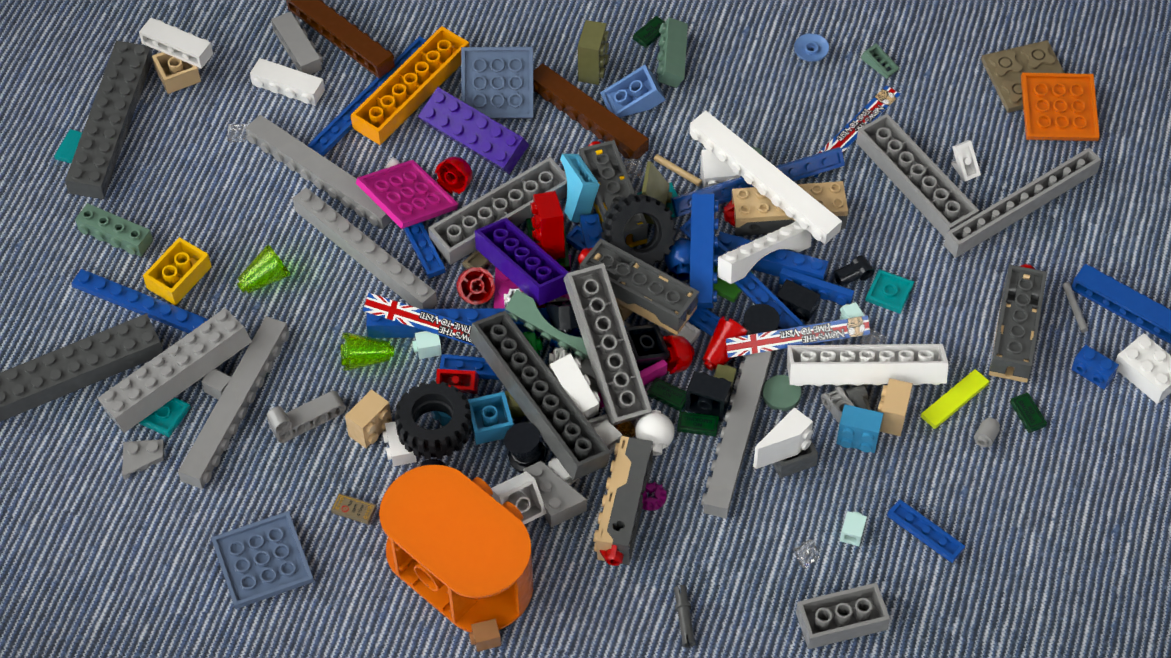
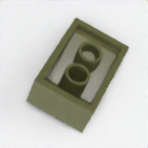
[642,161,672,224]

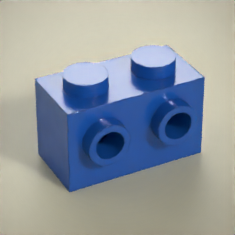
[1071,344,1119,390]

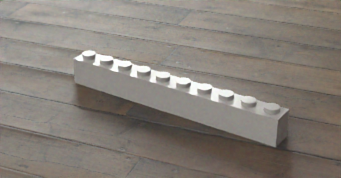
[245,115,392,230]
[944,148,1101,258]
[293,187,437,309]
[178,316,290,489]
[701,350,773,519]

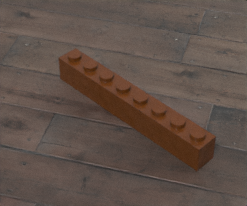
[286,0,395,78]
[533,63,649,162]

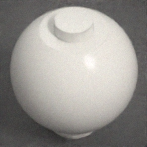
[635,410,675,456]

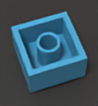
[468,392,514,445]
[836,404,884,453]

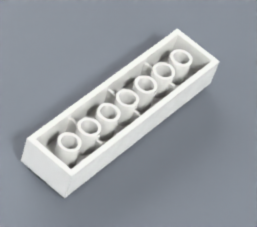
[787,344,948,386]

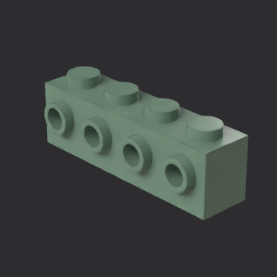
[656,17,688,88]
[75,203,153,257]

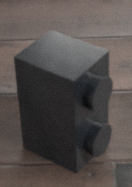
[776,279,820,322]

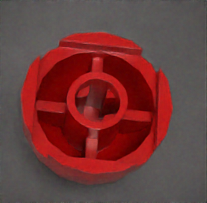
[435,157,473,194]
[456,267,495,305]
[663,335,695,374]

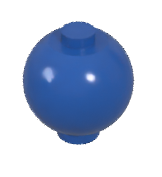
[665,238,691,280]

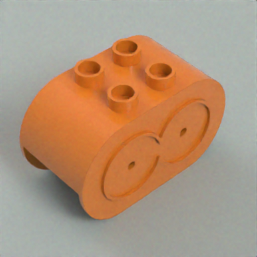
[379,465,533,633]

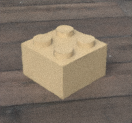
[152,52,201,94]
[877,378,913,436]
[345,389,392,448]

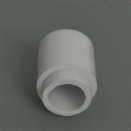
[974,417,1000,447]

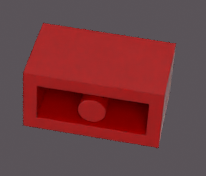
[436,369,479,394]

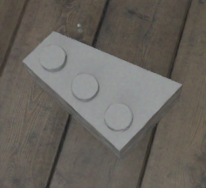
[523,461,587,527]

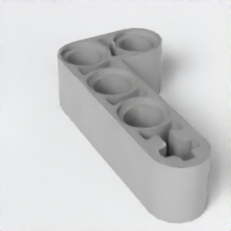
[267,391,346,443]

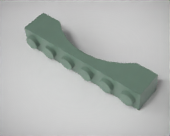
[505,290,589,360]

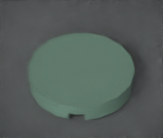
[762,375,801,411]

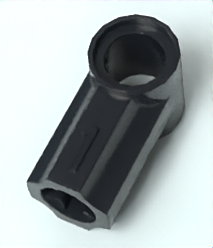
[834,255,874,286]

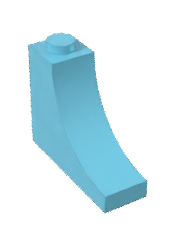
[560,154,600,223]

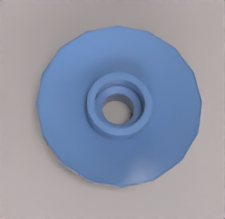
[794,34,829,62]

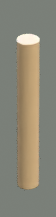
[654,154,702,187]

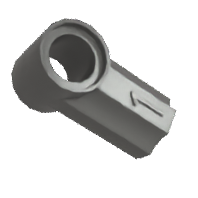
[844,385,871,410]

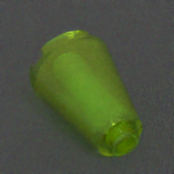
[237,244,291,294]
[341,332,394,371]

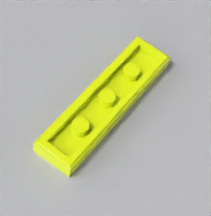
[921,369,989,429]

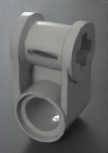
[821,386,854,424]

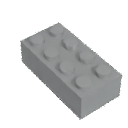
[796,583,890,649]

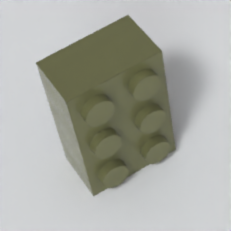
[578,20,609,85]

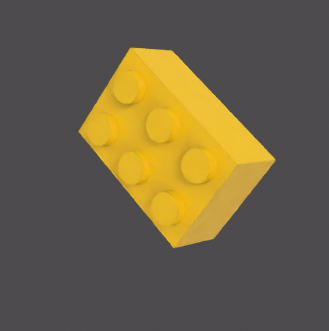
[143,237,212,306]

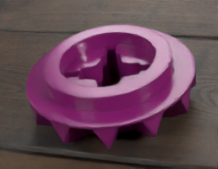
[641,481,667,511]

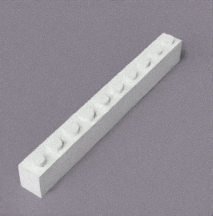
[690,110,842,244]

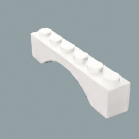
[717,221,811,284]

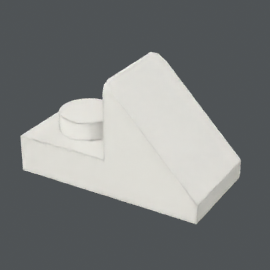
[951,140,981,181]

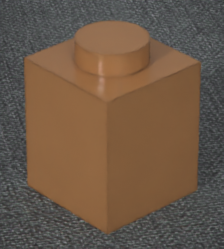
[469,619,501,652]

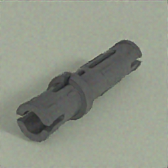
[673,585,696,648]

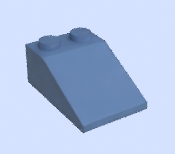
[600,65,666,118]

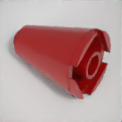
[702,316,748,371]

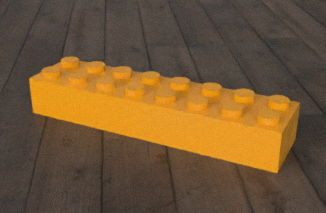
[351,26,470,145]

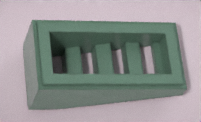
[861,43,900,79]

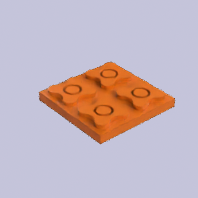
[1021,72,1100,141]

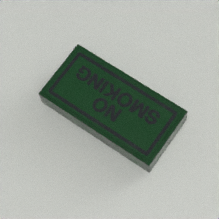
[633,16,665,48]
[647,377,687,412]
[1010,392,1047,433]
[677,412,719,437]

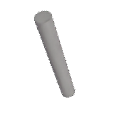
[1062,282,1088,333]

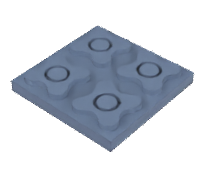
[461,47,534,119]
[211,511,314,609]

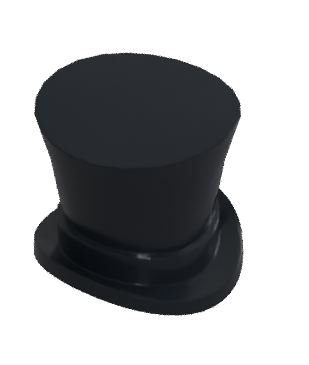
[742,304,780,335]
[504,422,546,473]

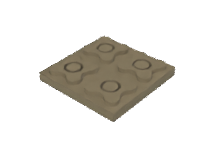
[981,40,1065,113]

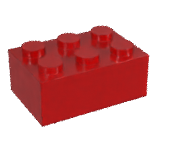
[531,191,565,259]

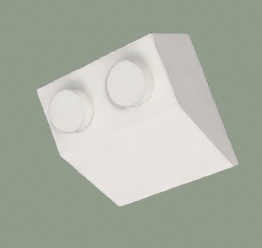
[700,149,741,188]

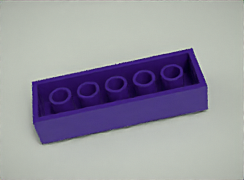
[418,87,529,175]
[475,218,569,306]

